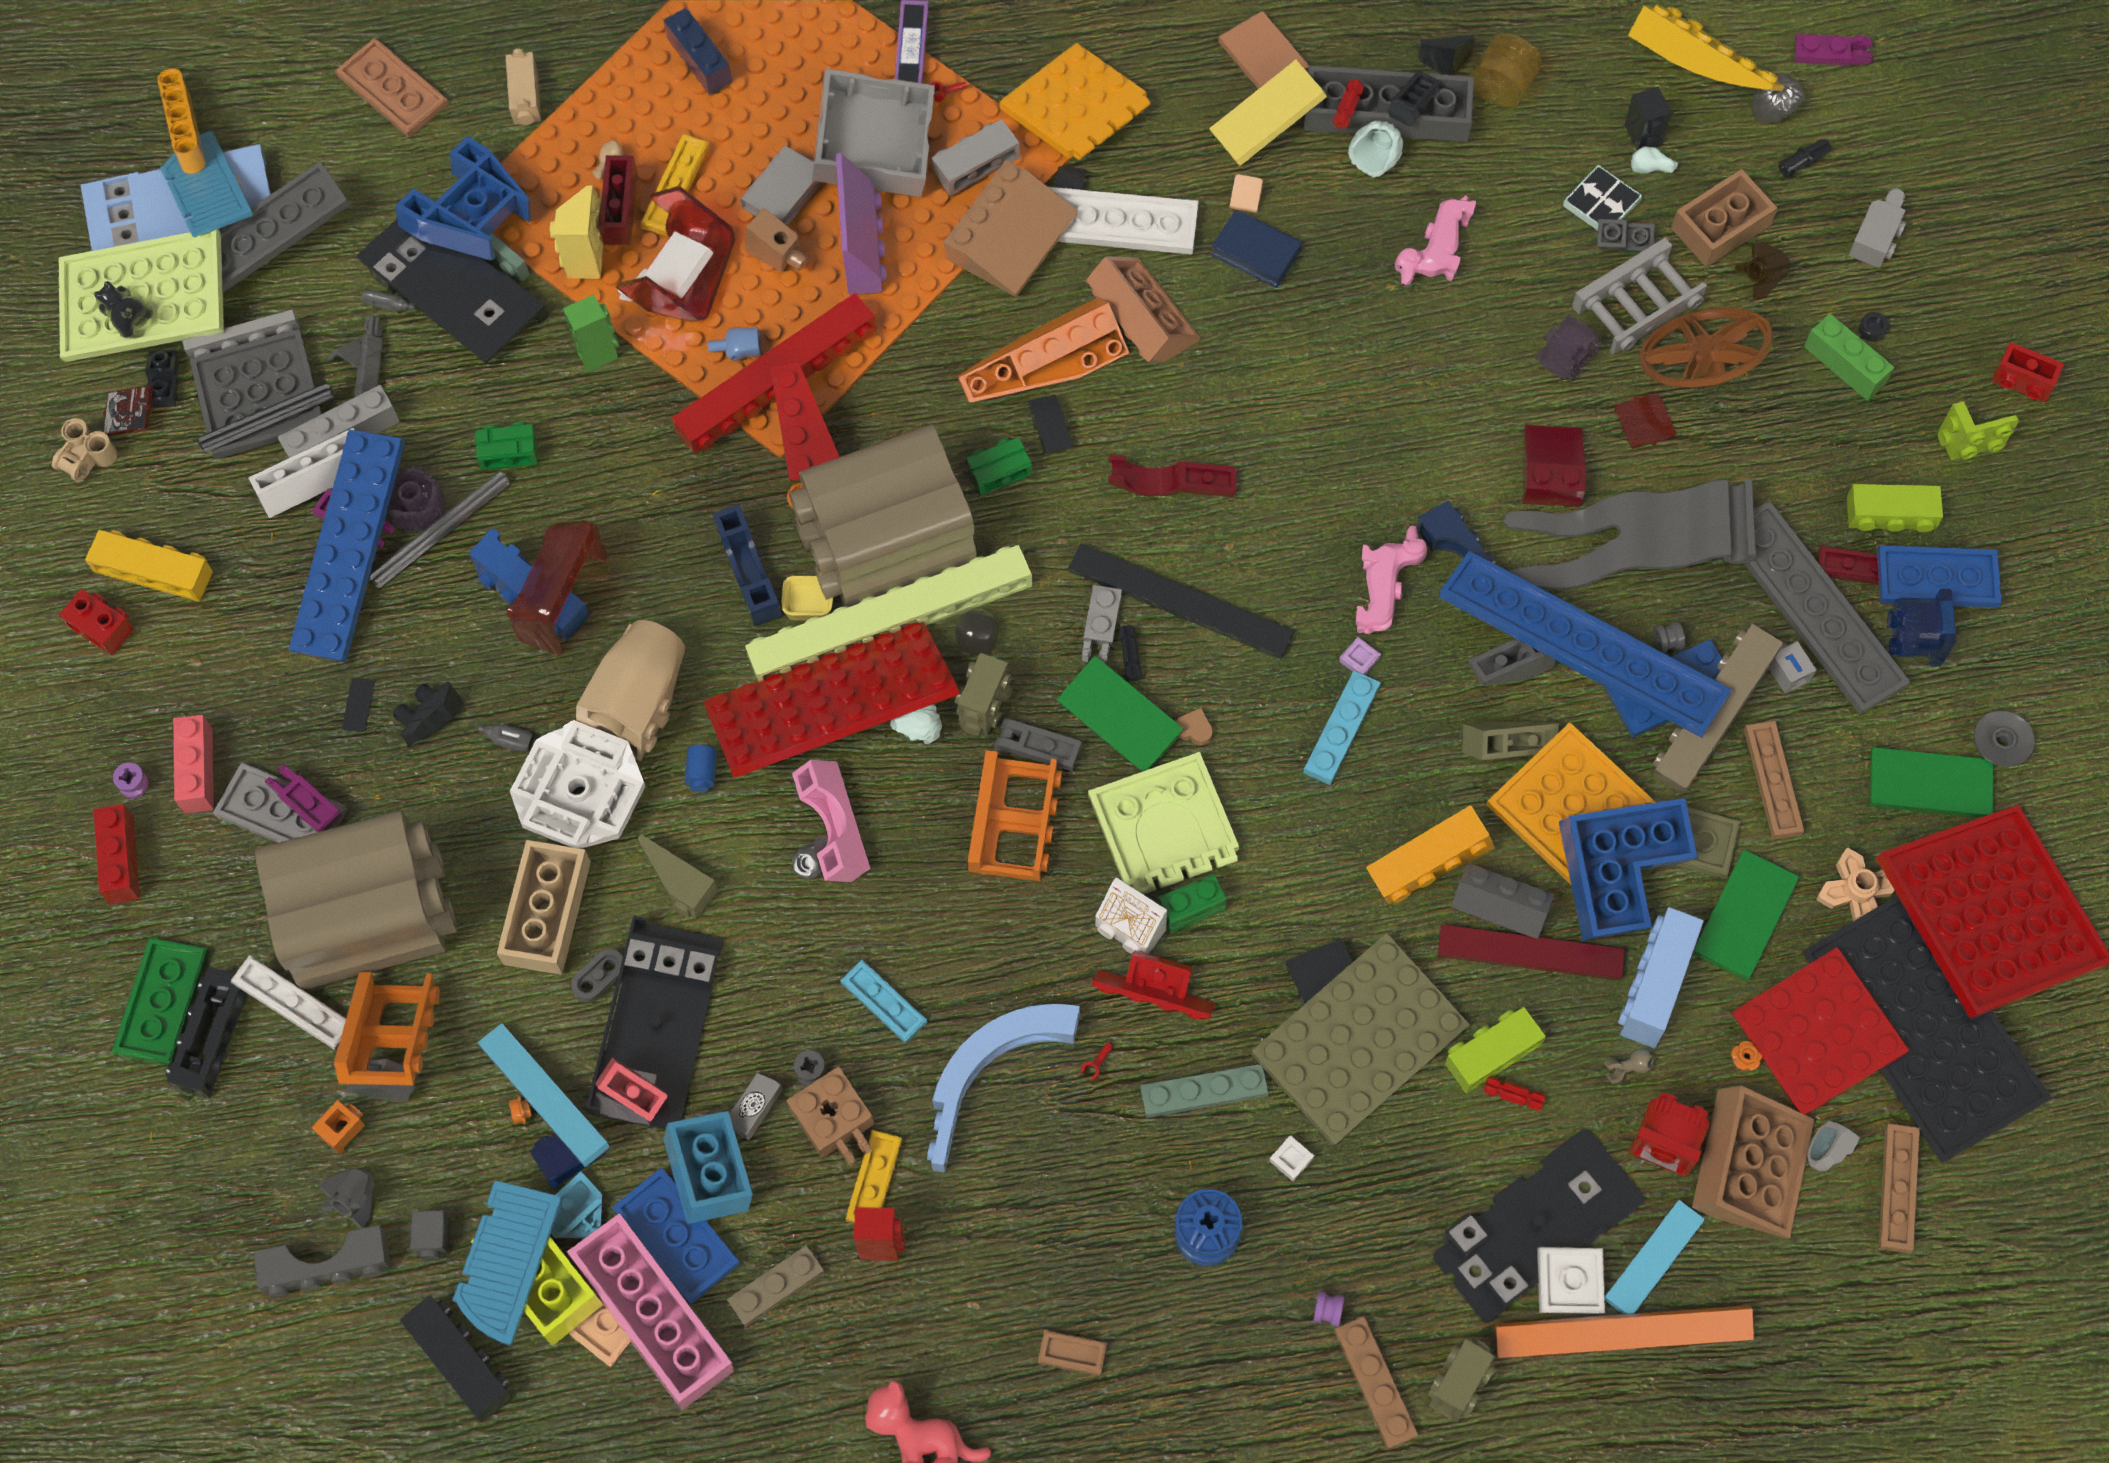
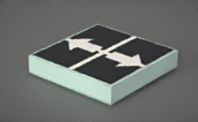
[1563,165,1642,230]

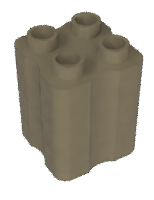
[789,424,977,607]
[255,810,458,990]

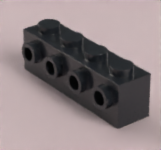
[399,1295,513,1423]

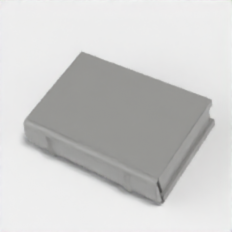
[740,146,823,226]

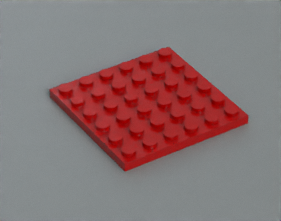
[1876,804,2109,1019]

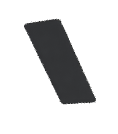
[342,678,375,732]

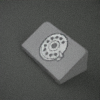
[729,1073,783,1141]

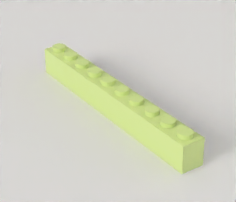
[745,545,1032,682]

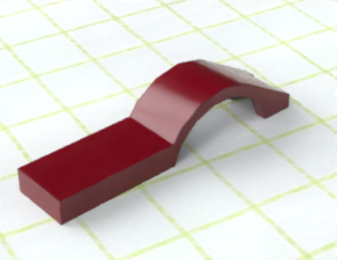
[1108,454,1237,497]

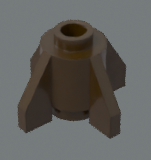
[1735,241,1790,299]

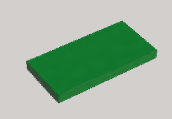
[1057,656,1184,772]
[1869,747,1993,818]
[1692,850,1800,982]
[112,937,210,1065]

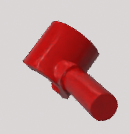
[929,81,967,102]
[1081,1042,1113,1082]

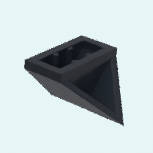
[1418,34,1475,75]

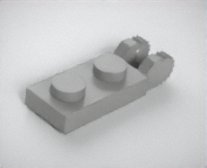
[1082,585,1122,664]

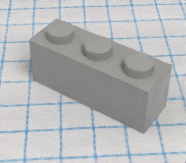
[932,119,1020,196]

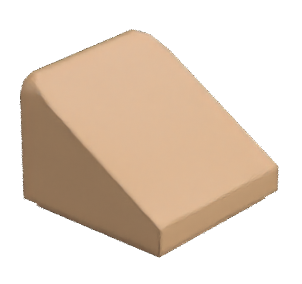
[1230,174,1263,213]

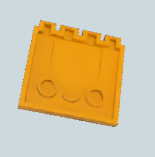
[1000,43,1150,160]

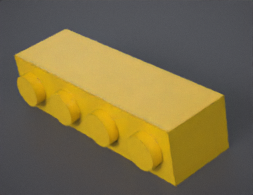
[85,530,213,602]

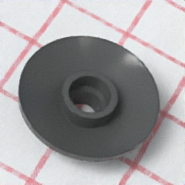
[1974,711,2035,767]

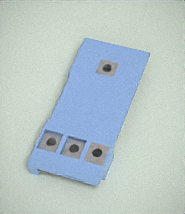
[81,144,271,251]

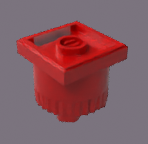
[1628,1093,1710,1177]

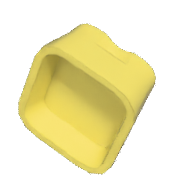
[782,576,833,620]

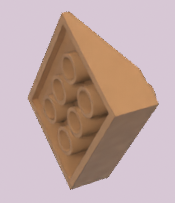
[943,160,1078,297]
[1692,1085,1814,1238]

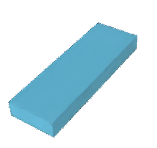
[840,960,927,1044]

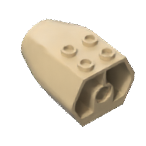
[576,620,685,761]

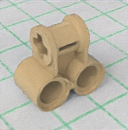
[52,418,118,482]

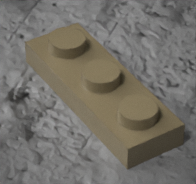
[727,1245,825,1328]

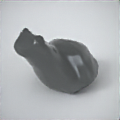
[792,835,828,880]

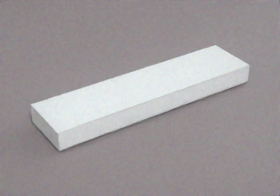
[231,955,346,1050]

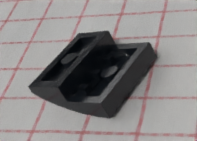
[1285,939,1352,1006]

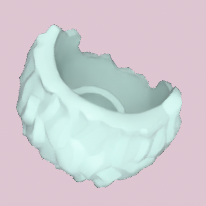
[1348,121,1403,177]
[890,704,942,745]

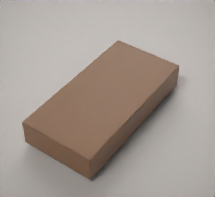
[1038,1330,1107,1376]

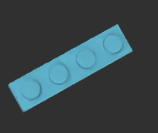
[1303,671,1381,785]

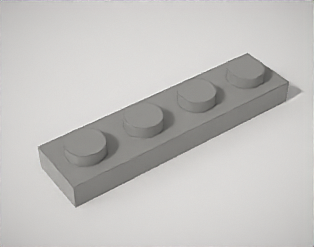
[182,310,301,359]

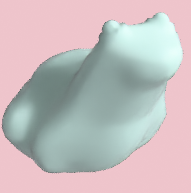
[1631,147,1678,173]

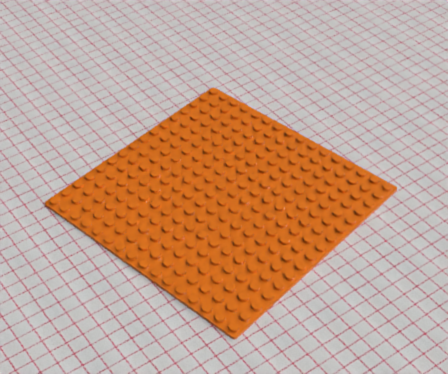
[492,0,1070,458]

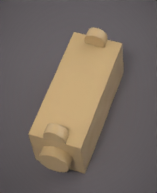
[506,49,541,125]

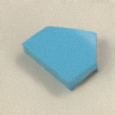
[551,1172,602,1239]

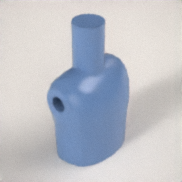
[708,327,761,361]

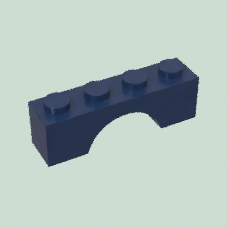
[1417,500,1496,565]
[712,504,782,627]

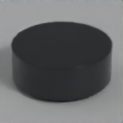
[1859,312,1889,342]

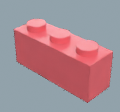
[173,715,214,814]

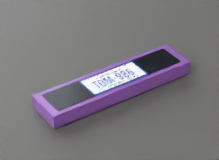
[894,0,929,84]

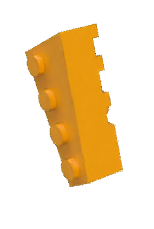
[1366,805,1495,904]

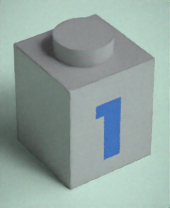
[1769,641,1816,694]

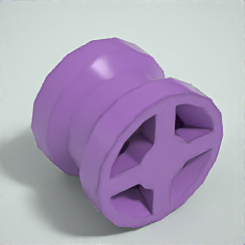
[113,762,149,798]
[1313,1290,1344,1327]

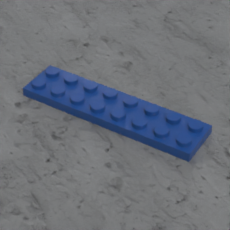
[289,429,405,663]

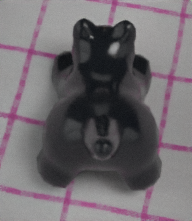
[94,281,153,338]

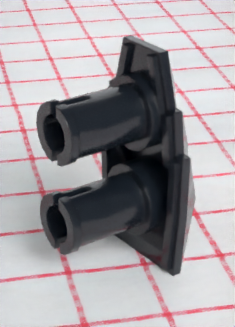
[393,681,464,746]

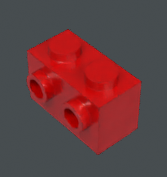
[1991,342,2064,403]
[59,589,134,656]

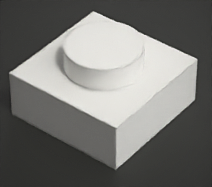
[1269,1136,1314,1181]

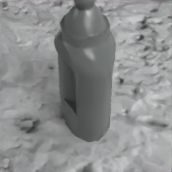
[362,290,415,312]
[478,724,534,752]

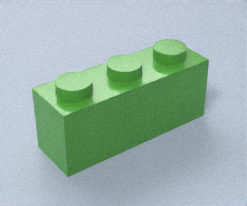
[563,295,619,372]
[1804,313,1895,401]

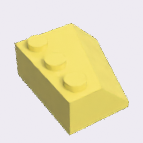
[550,186,604,279]

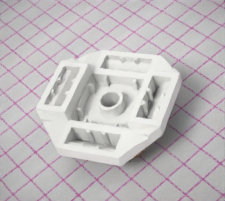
[510,720,645,849]

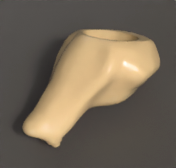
[592,140,623,180]

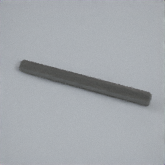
[369,471,510,588]

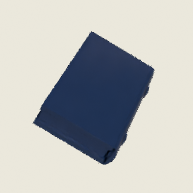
[1211,209,1303,288]

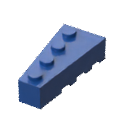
[469,528,590,641]

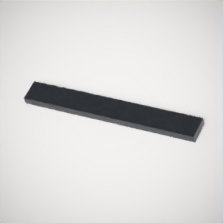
[1069,544,1294,659]

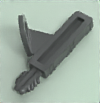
[326,315,383,397]

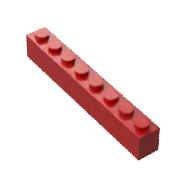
[672,293,877,454]

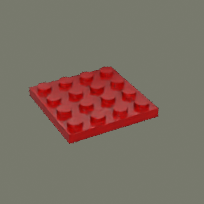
[1732,947,1909,1115]

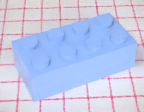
[1618,907,1704,1049]

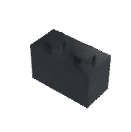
[1624,87,1672,150]

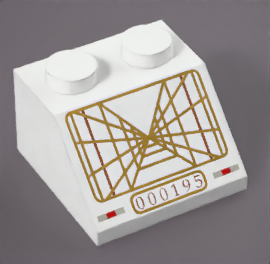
[1095,878,1167,954]

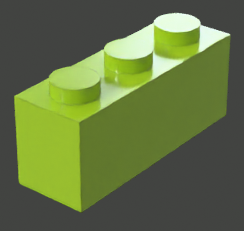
[1847,484,1943,532]
[1445,1007,1546,1094]

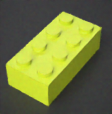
[470,1236,604,1346]

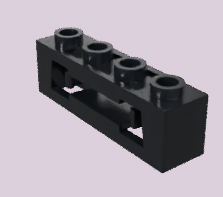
[166,967,248,1099]

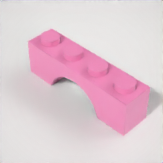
[792,760,870,882]

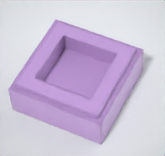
[1339,637,1381,675]

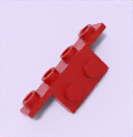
[1092,950,1215,1020]

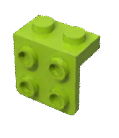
[1938,401,2019,460]

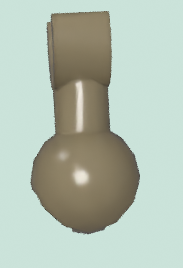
[1604,1049,1653,1083]

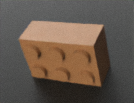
[1671,169,1777,268]

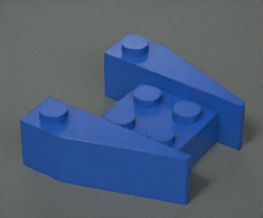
[395,136,532,260]

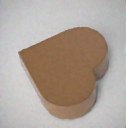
[1176,708,1212,746]

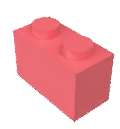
[595,1057,668,1122]

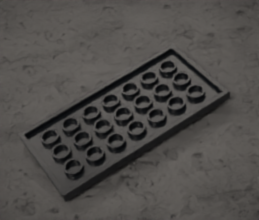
[1802,895,2052,1165]

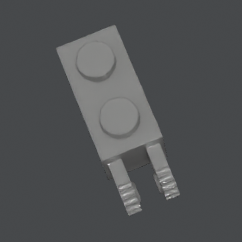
[1848,188,1906,268]

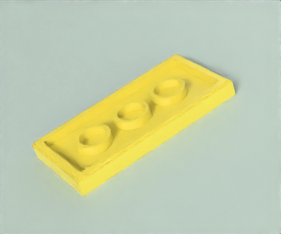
[1209,60,1327,166]

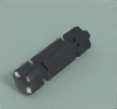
[1119,625,1142,682]

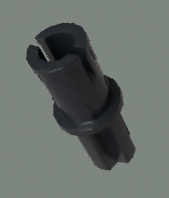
[1778,139,1832,177]

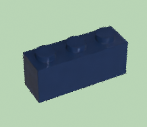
[663,7,733,96]

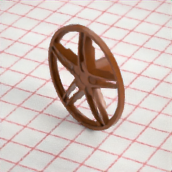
[1640,307,1773,387]

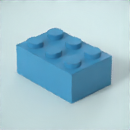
[663,1111,753,1224]

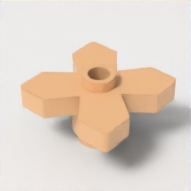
[1816,848,1894,921]

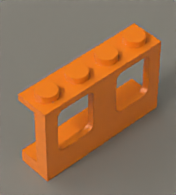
[968,750,1062,881]
[334,972,440,1086]

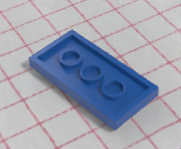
[1877,545,2001,608]
[1605,639,1722,738]
[612,1167,740,1305]

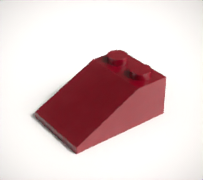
[1523,425,1585,507]

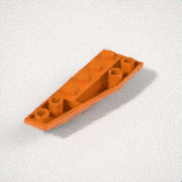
[957,297,1129,403]

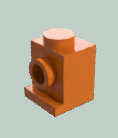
[311,1100,365,1155]

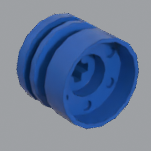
[1175,1189,1242,1266]

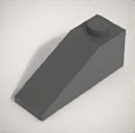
[1467,639,1556,686]

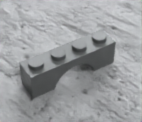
[254,1225,391,1298]

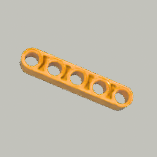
[158,68,206,174]

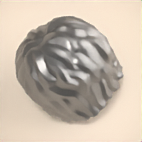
[1752,73,1805,125]

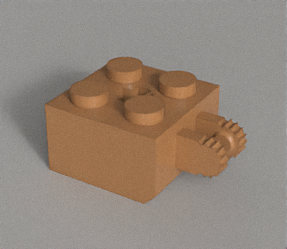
[786,1066,875,1165]

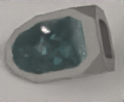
[1808,1121,1860,1171]

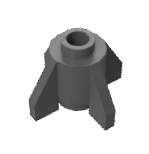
[319,1168,375,1228]

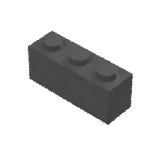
[1451,863,1554,939]

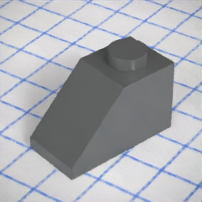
[345,1059,417,1102]

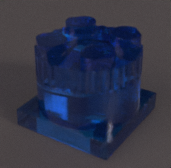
[1887,589,1956,667]

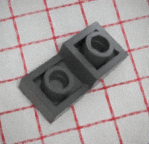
[1597,219,1655,253]

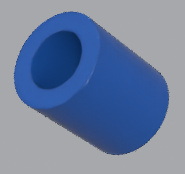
[685,745,717,793]

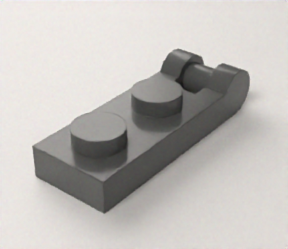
[994,719,1082,771]

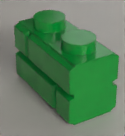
[475,422,538,471]
[966,437,1032,496]
[1158,874,1227,934]

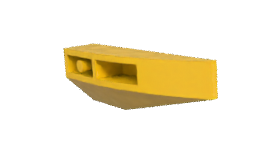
[1628,4,1785,91]

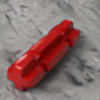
[1332,79,1364,129]
[1484,1076,1545,1111]

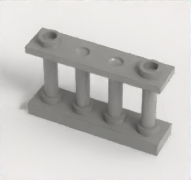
[1572,238,1707,355]

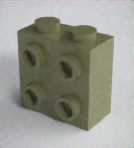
[955,653,1012,737]
[1427,1339,1496,1423]

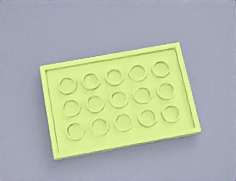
[59,229,224,362]

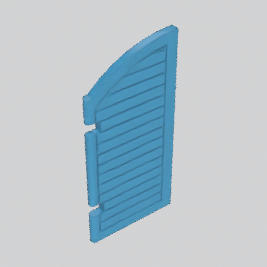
[160,130,253,238]
[452,1181,562,1346]

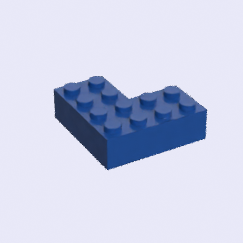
[1559,798,1698,941]

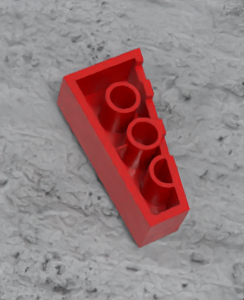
[770,362,840,483]

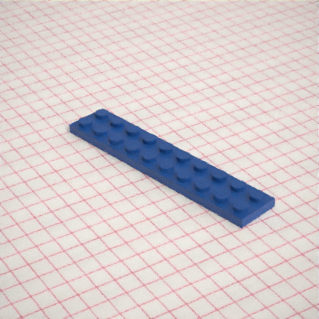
[1439,551,1732,738]

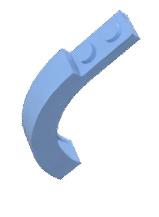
[927,1004,1080,1173]

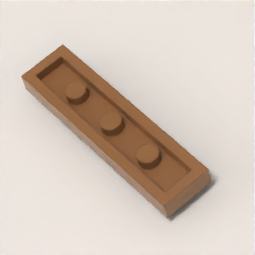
[1744,721,1804,840]
[1878,1123,1920,1254]
[1334,1316,1418,1450]

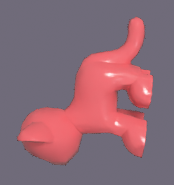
[865,1381,991,1463]

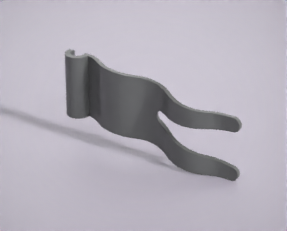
[1504,480,1756,590]

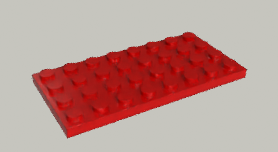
[703,622,959,778]

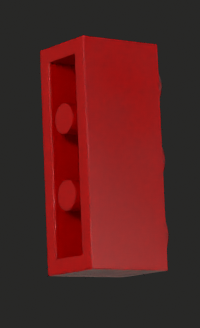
[93,804,140,904]
[853,1207,905,1261]

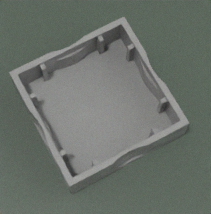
[812,69,935,197]

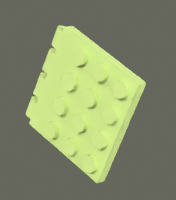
[1088,752,1239,895]

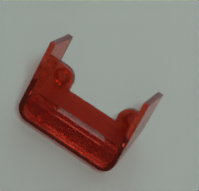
[616,186,735,322]
[507,520,608,656]

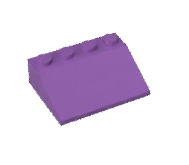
[836,153,887,295]

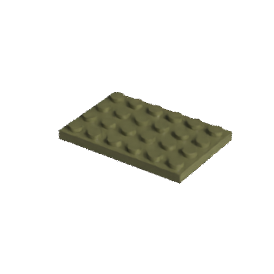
[1250,933,1470,1146]

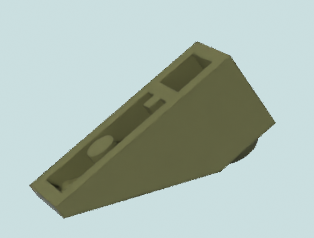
[1462,721,1559,760]
[638,834,718,919]

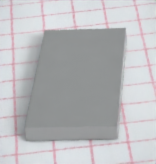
[213,762,348,843]

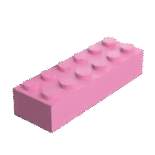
[567,1213,734,1410]

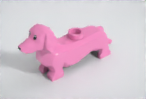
[1395,195,1476,287]
[1356,526,1427,634]

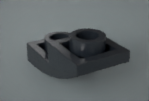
[145,350,178,408]
[1027,395,1073,455]

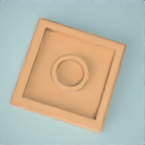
[568,1290,631,1367]

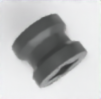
[1653,621,1685,653]
[794,1050,827,1086]

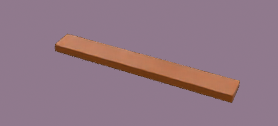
[1494,1305,1754,1358]

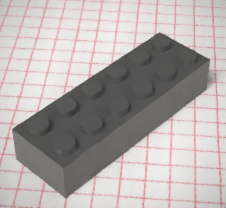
[1304,65,1474,142]

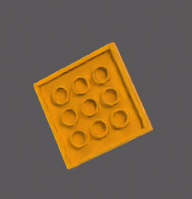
[1486,722,1656,885]

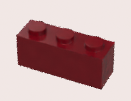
[598,155,638,245]

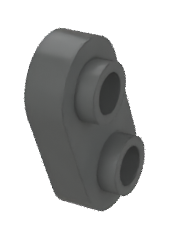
[571,949,623,1003]

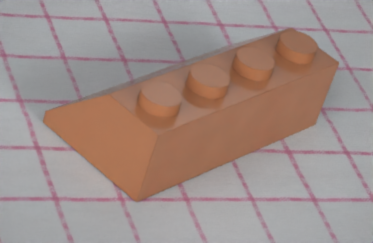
[1086,256,1201,362]

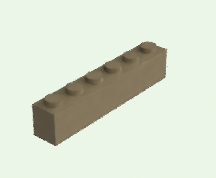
[1652,624,1783,795]

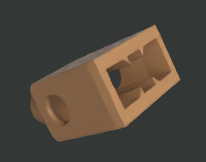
[745,207,809,272]

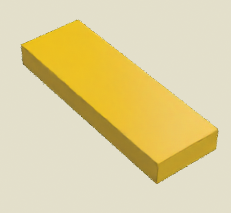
[846,1130,902,1223]

